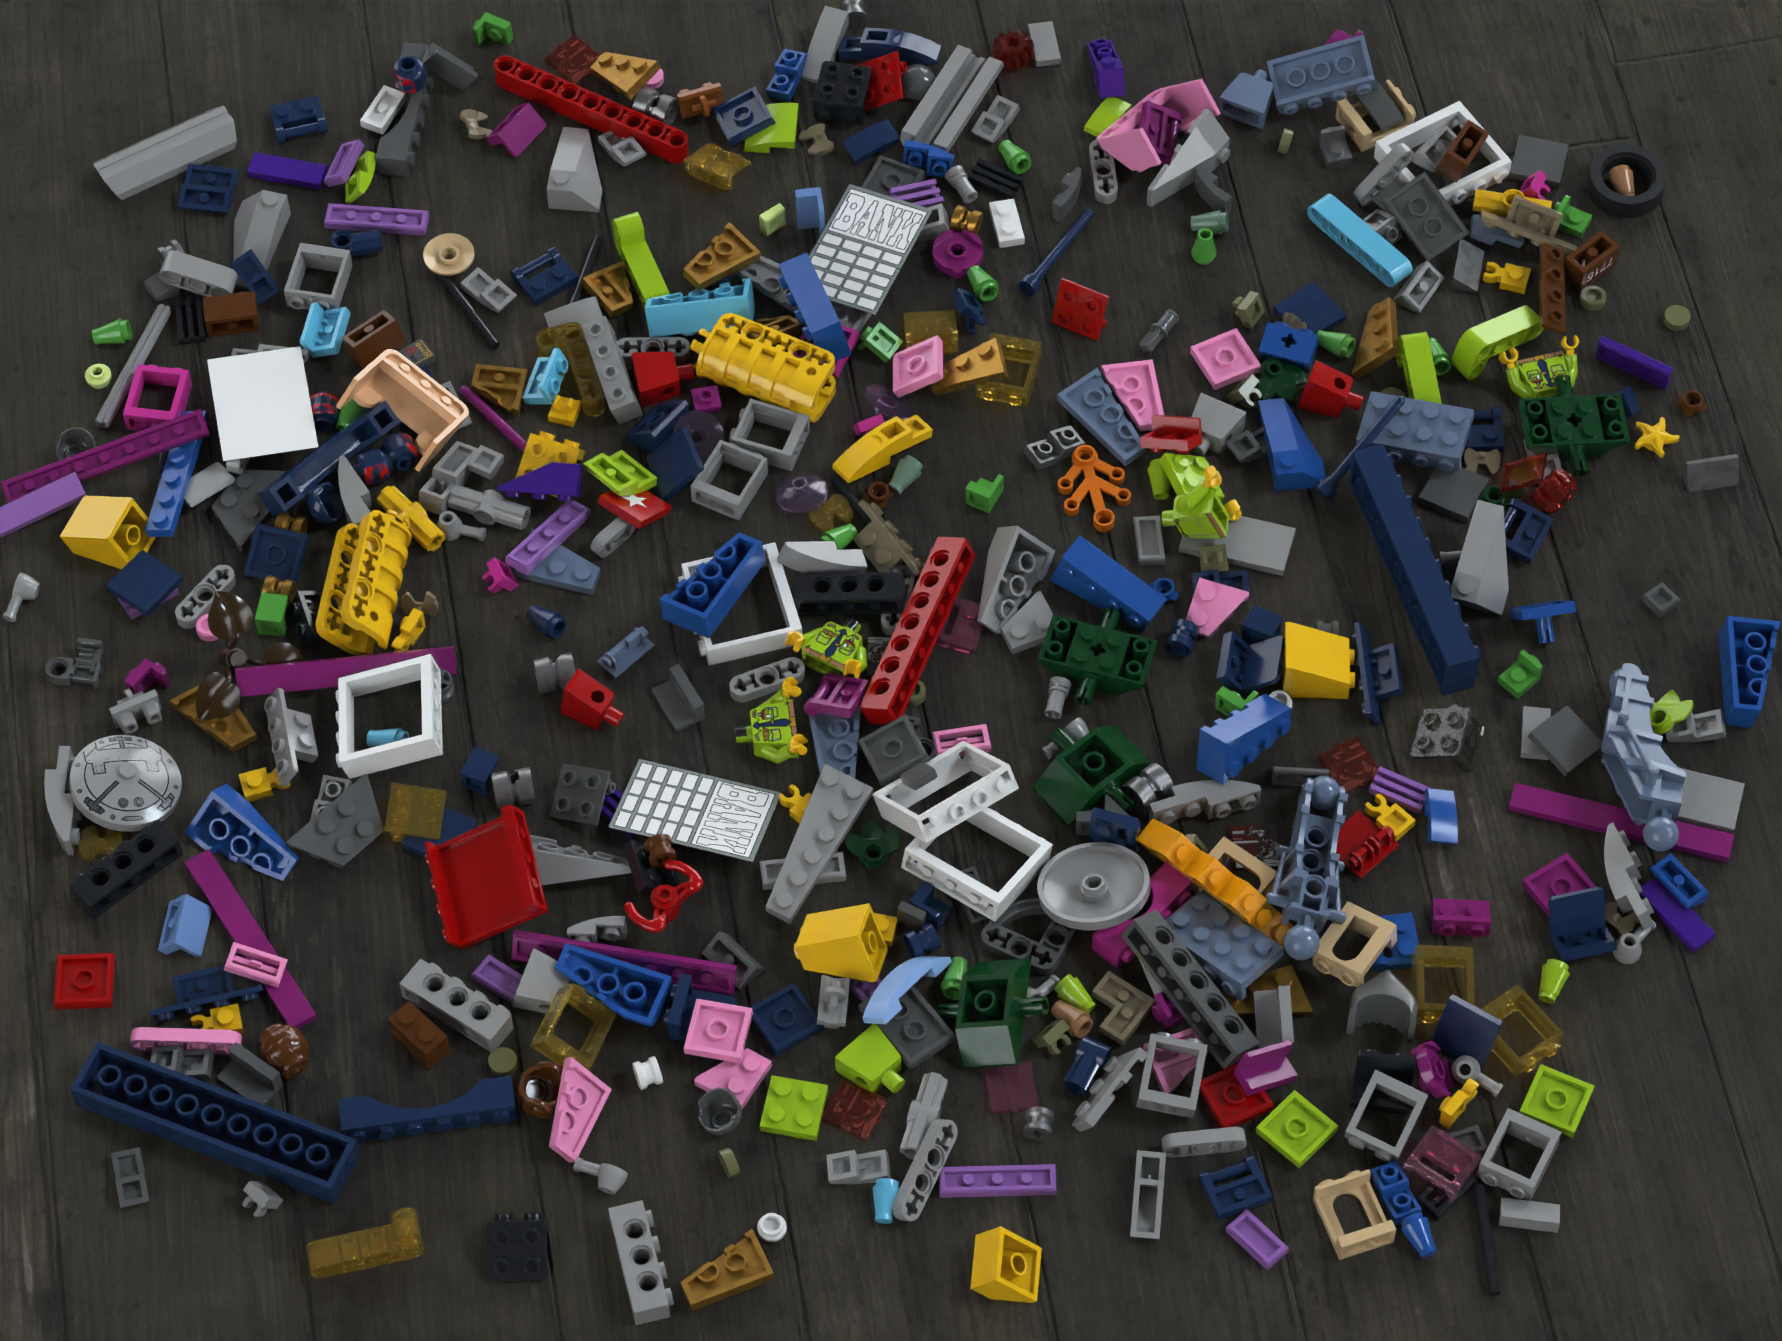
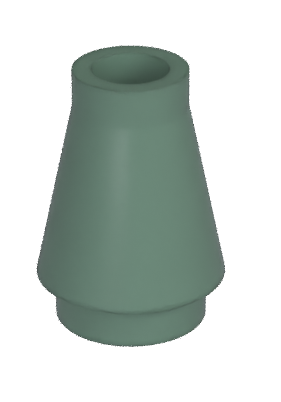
[1191,210,1229,235]
[887,455,923,495]

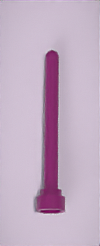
[459,386,527,453]

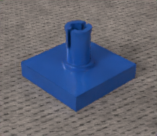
[1509,600,1576,644]

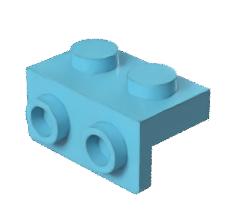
[300,302,351,358]
[522,348,569,404]

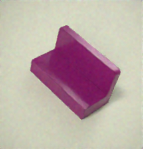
[486,102,546,157]
[1233,1040,1298,1096]

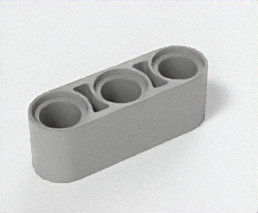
[159,251,238,297]

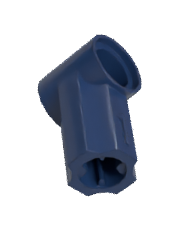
[330,230,383,260]
[1063,1036,1112,1095]

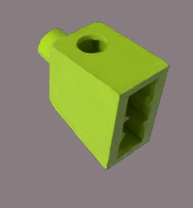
[835,1024,905,1094]

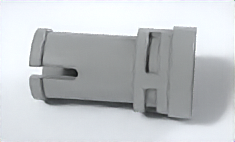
[945,165,978,204]
[1044,676,1072,719]

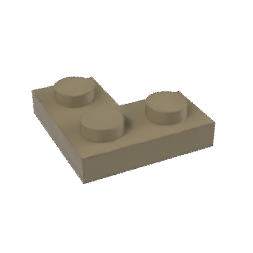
[1092,971,1154,1046]

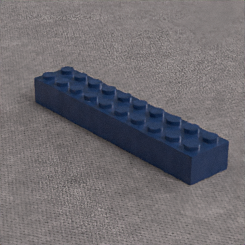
[1349,444,1481,696]
[70,1042,360,1204]

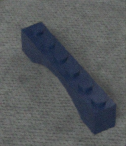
[257,400,400,516]
[338,1076,517,1144]

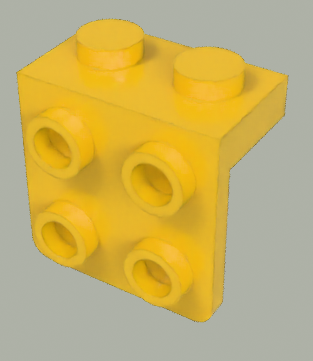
[515,430,585,497]

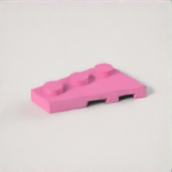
[1101,359,1164,432]
[549,1057,612,1163]

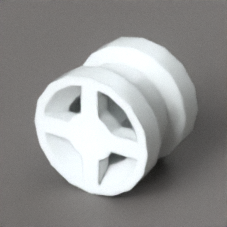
[632,1056,663,1090]

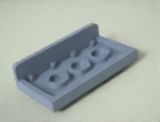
[1267,34,1377,115]
[1356,391,1474,472]
[1165,891,1284,1001]

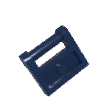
[269,95,328,143]
[510,246,578,306]
[1463,407,1505,453]
[1504,498,1554,564]
[1089,807,1140,854]
[1198,1155,1273,1220]

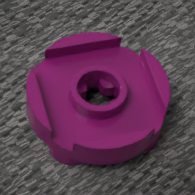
[932,230,983,279]
[1411,1041,1453,1099]

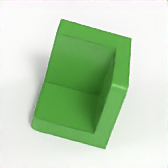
[965,474,1004,513]
[255,592,288,637]

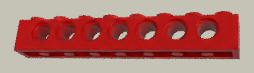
[859,537,975,725]

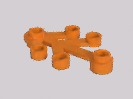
[1057,445,1131,533]

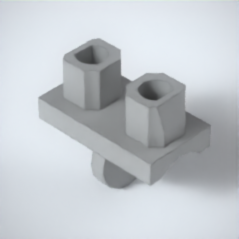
[109,688,162,735]
[817,975,850,1029]

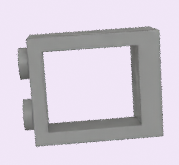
[284,243,353,310]
[729,399,810,471]
[691,440,768,521]
[1136,1032,1208,1119]
[1344,1070,1428,1163]
[1477,1108,1562,1201]

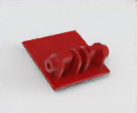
[857,51,907,111]
[1051,278,1109,341]
[1336,810,1400,879]

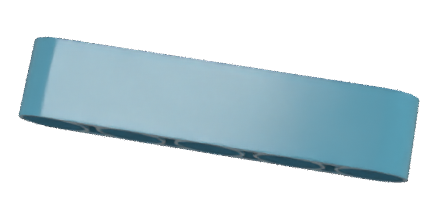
[1307,193,1413,287]

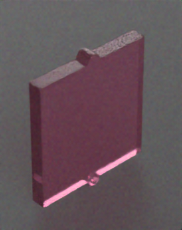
[984,1062,1039,1115]

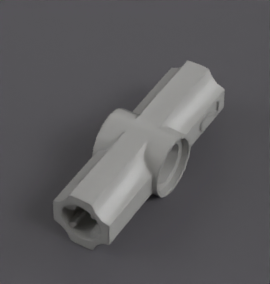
[448,485,531,530]
[900,1072,948,1160]

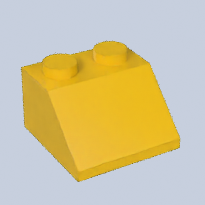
[970,1226,1042,1303]

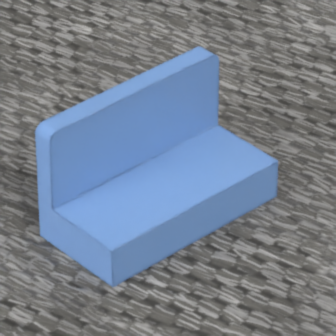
[795,187,825,237]
[158,894,212,957]

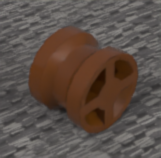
[644,834,677,868]

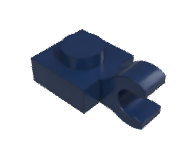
[951,288,986,335]

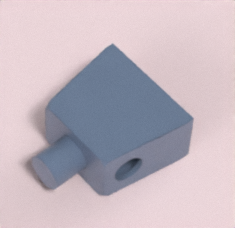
[1219,70,1274,129]

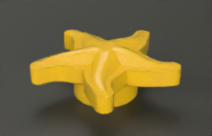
[1635,417,1680,458]

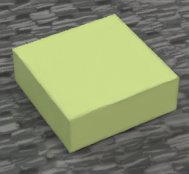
[759,203,786,237]

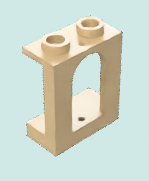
[1335,80,1416,152]
[1190,837,1277,897]
[1313,901,1397,987]
[1313,1169,1396,1260]

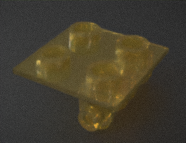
[683,143,751,191]
[904,310,958,354]
[384,783,447,842]

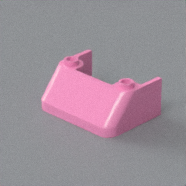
[1096,79,1221,172]

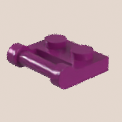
[1139,101,1182,164]
[804,673,869,718]

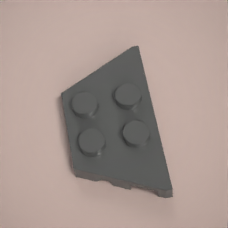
[212,469,287,552]
[285,774,384,869]

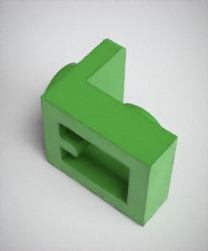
[472,12,513,46]
[1553,195,1592,239]
[857,321,903,363]
[1497,650,1543,699]
[1215,686,1259,717]

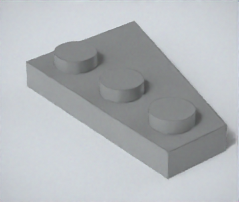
[1072,1047,1149,1132]

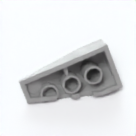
[1147,108,1230,207]
[547,127,603,212]
[233,190,291,290]
[1451,500,1509,616]
[977,526,1055,634]
[530,835,632,885]

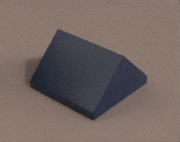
[625,400,690,455]

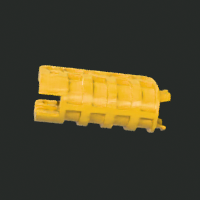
[690,313,836,423]
[315,510,412,656]

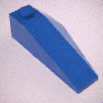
[184,784,299,881]

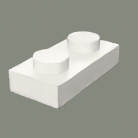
[360,85,407,135]
[989,199,1025,248]

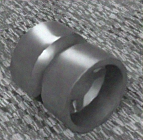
[632,87,679,126]
[533,652,576,694]
[1122,763,1174,814]
[492,767,536,809]

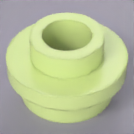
[85,364,112,389]

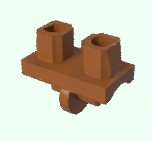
[677,82,724,119]

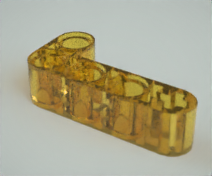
[536,322,606,417]
[306,1208,424,1278]

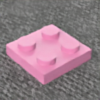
[1190,328,1261,390]
[893,335,943,398]
[684,999,753,1063]

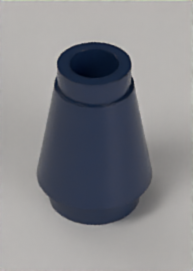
[526,605,567,638]

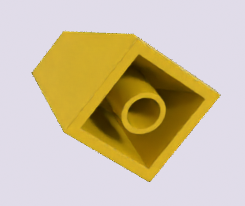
[60,495,156,569]
[1282,622,1355,699]
[794,903,888,983]

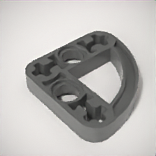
[981,898,1079,976]

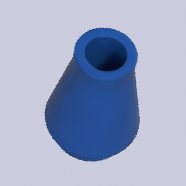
[1400,1212,1437,1258]

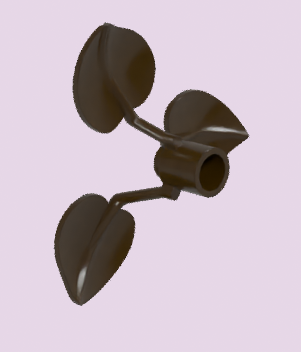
[196,591,305,720]

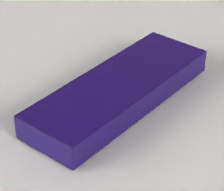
[247,152,328,190]
[1595,336,1673,390]
[1639,877,1716,953]

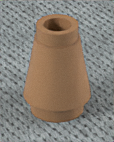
[1608,165,1635,196]
[1051,1000,1093,1038]

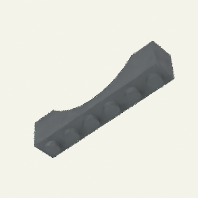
[376,42,434,177]

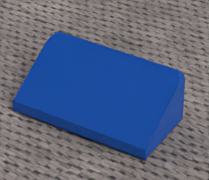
[1649,853,1709,910]

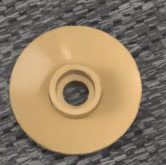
[423,233,475,276]

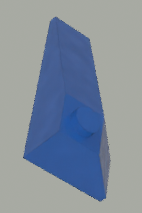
[1257,398,1326,492]
[555,943,673,1027]

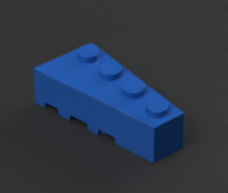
[659,532,765,638]
[1050,536,1167,632]
[1718,616,1781,728]

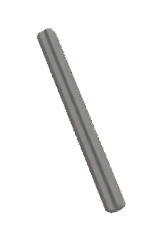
[95,304,171,429]

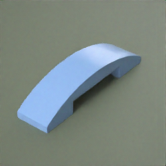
[862,956,952,1024]

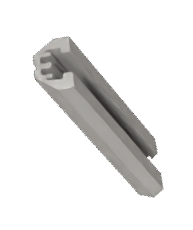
[900,45,1004,152]
[93,106,237,200]

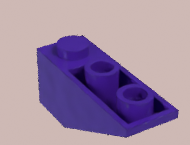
[1087,38,1125,98]
[498,462,583,502]

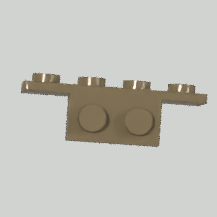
[1479,195,1577,257]
[853,500,925,578]

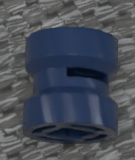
[1165,619,1199,657]
[903,923,941,958]

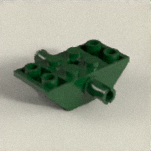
[1518,375,1630,477]
[1038,608,1158,706]
[1032,725,1152,827]
[937,958,1049,1069]

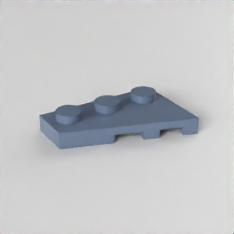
[515,529,601,595]

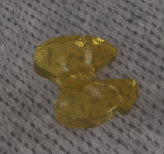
[808,494,853,532]
[79,825,124,861]

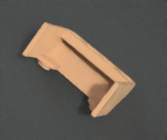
[336,349,469,472]

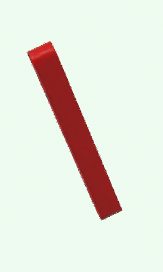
[494,55,689,164]

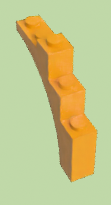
[1137,818,1294,947]

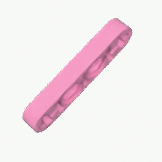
[129,1027,242,1055]

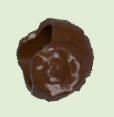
[258,1023,309,1080]
[517,1061,563,1119]

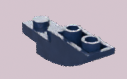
[838,28,942,66]

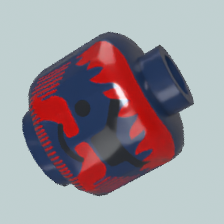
[392,56,427,94]
[310,391,340,432]
[381,433,418,472]
[352,448,393,486]

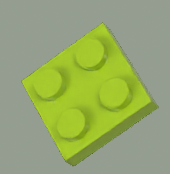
[1159,453,1225,501]
[1519,1064,1595,1138]
[760,1075,828,1141]
[1255,1090,1338,1168]

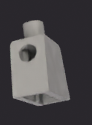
[1191,393,1246,457]
[512,948,584,1015]

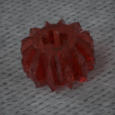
[993,29,1034,71]
[1533,468,1578,514]

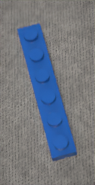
[145,411,209,537]

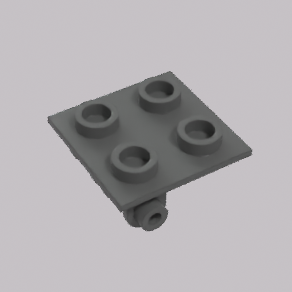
[549,763,616,826]

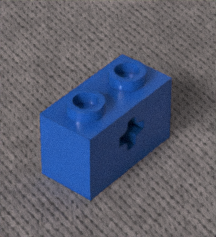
[1259,321,1318,372]

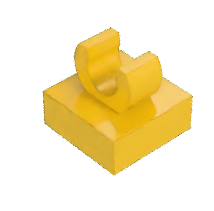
[548,395,582,427]

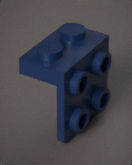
[1216,631,1285,694]
[1548,887,1615,962]
[664,973,737,1042]

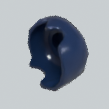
[307,482,344,525]

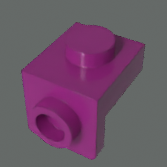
[691,385,721,416]
[125,658,170,694]
[1151,993,1187,1030]

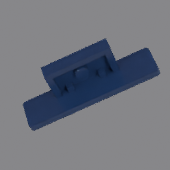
[1352,621,1404,725]
[149,965,264,1021]

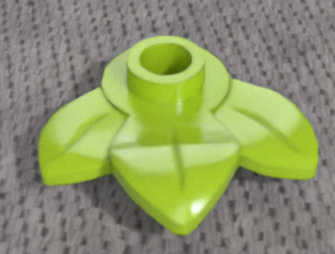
[1650,690,1693,735]

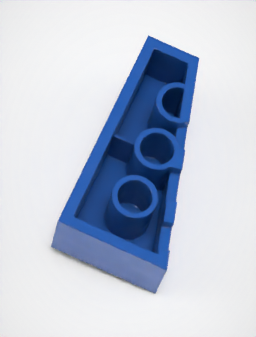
[778,253,852,365]
[1196,694,1292,785]

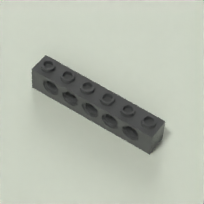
[1121,909,1260,1069]

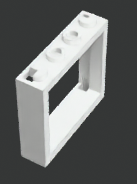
[1374,101,1512,206]
[678,542,803,666]
[335,654,443,779]
[872,741,1019,843]
[901,807,1053,922]

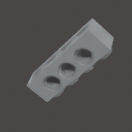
[581,316,643,425]
[400,958,513,1052]
[608,1200,674,1325]

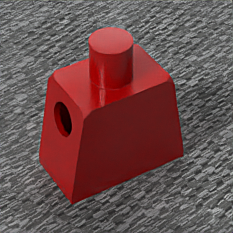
[631,351,694,408]
[1298,361,1364,418]
[560,669,625,730]

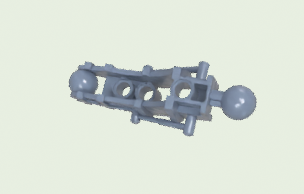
[1601,663,1686,852]
[1265,776,1349,960]

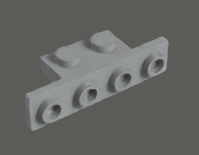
[264,688,318,787]

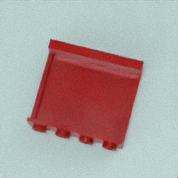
[424,804,548,950]

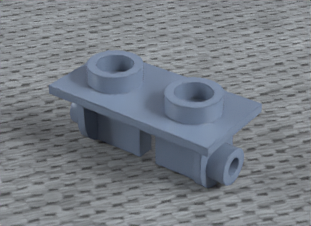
[597,626,655,679]

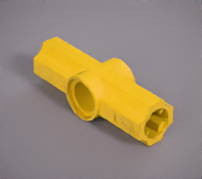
[1472,189,1552,217]
[377,486,445,552]

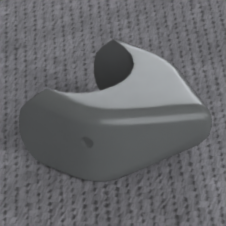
[1346,969,1418,1043]

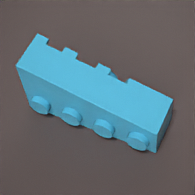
[645,278,756,337]

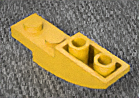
[832,414,933,483]

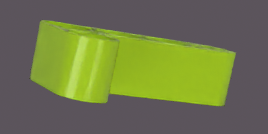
[612,212,670,310]
[1451,305,1544,381]
[1396,332,1442,404]

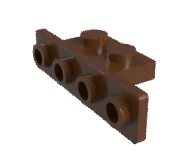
[1538,242,1566,335]

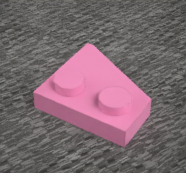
[1186,578,1250,638]
[1143,1028,1208,1094]
[694,1048,772,1109]

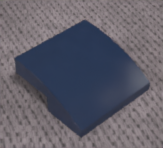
[177,164,239,214]

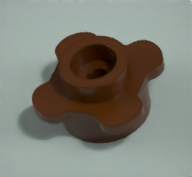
[1676,390,1707,417]
[863,482,894,509]

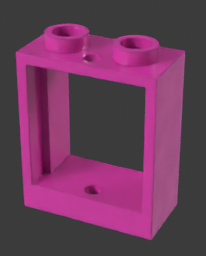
[123,364,192,431]

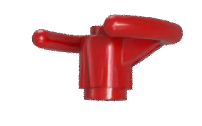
[624,859,703,933]

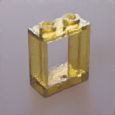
[976,333,1042,407]
[1412,945,1475,1023]
[530,983,617,1071]
[1482,984,1563,1076]

